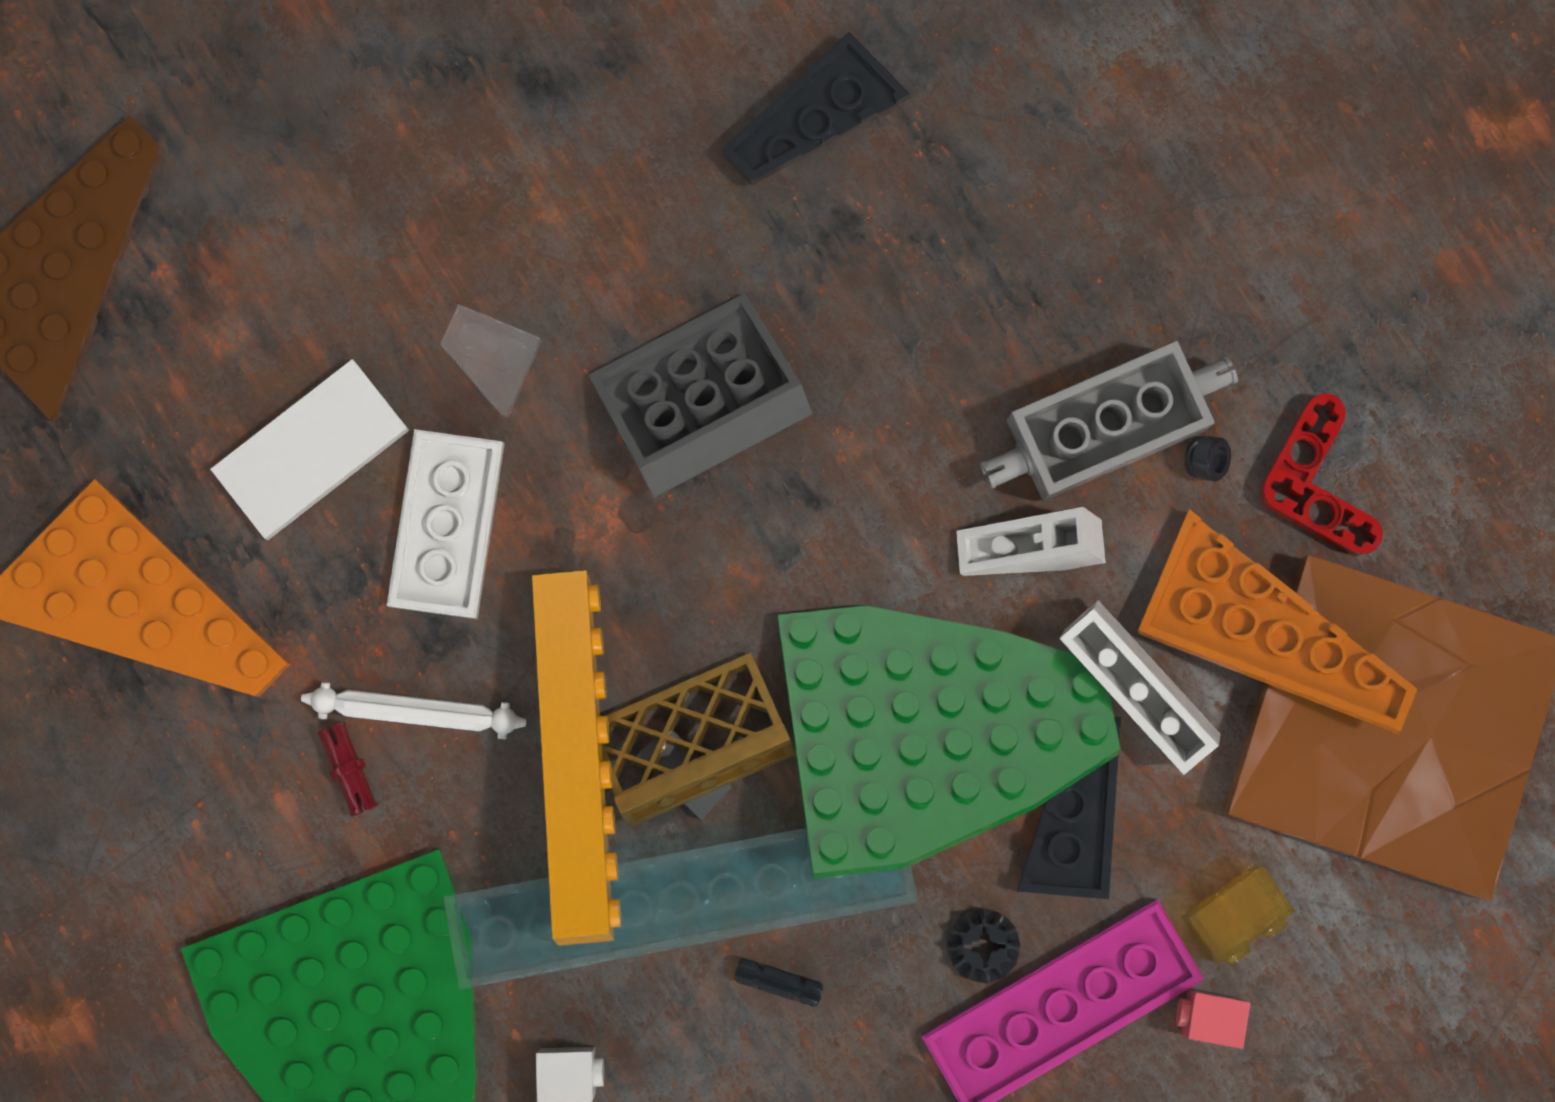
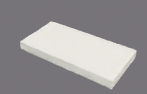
[210,359,409,540]
[387,429,504,619]

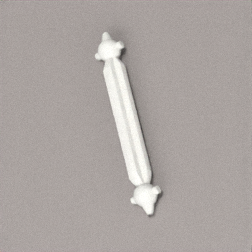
[301,682,527,739]

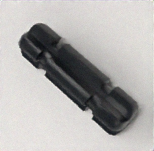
[734,958,824,1007]

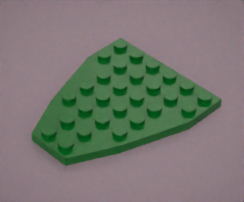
[777,605,1121,879]
[181,849,477,1102]

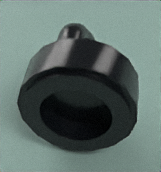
[1185,435,1231,482]

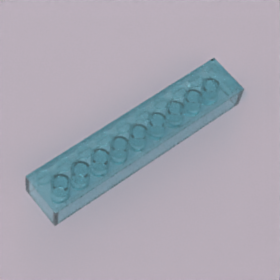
[443,827,918,990]

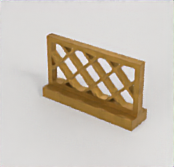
[602,653,795,828]

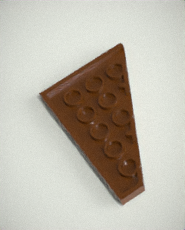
[0,115,164,422]

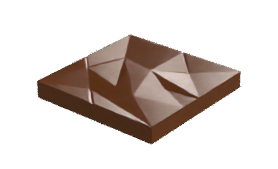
[1222,555,1555,901]

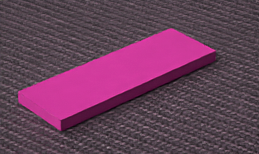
[921,899,1205,1102]

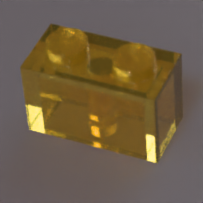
[1180,864,1295,965]

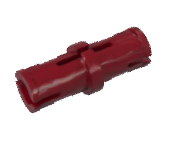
[317,722,379,817]

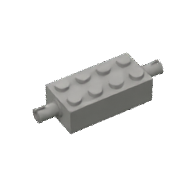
[980,341,1238,501]

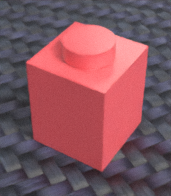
[1176,989,1250,1049]

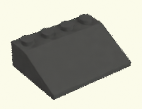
[588,293,812,498]

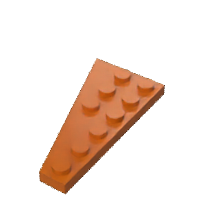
[1138,509,1417,735]

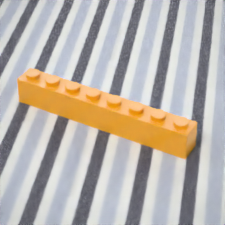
[532,570,622,946]

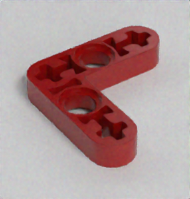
[1259,393,1383,556]

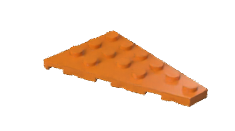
[0,479,291,697]

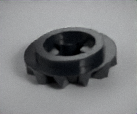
[947,909,1021,983]

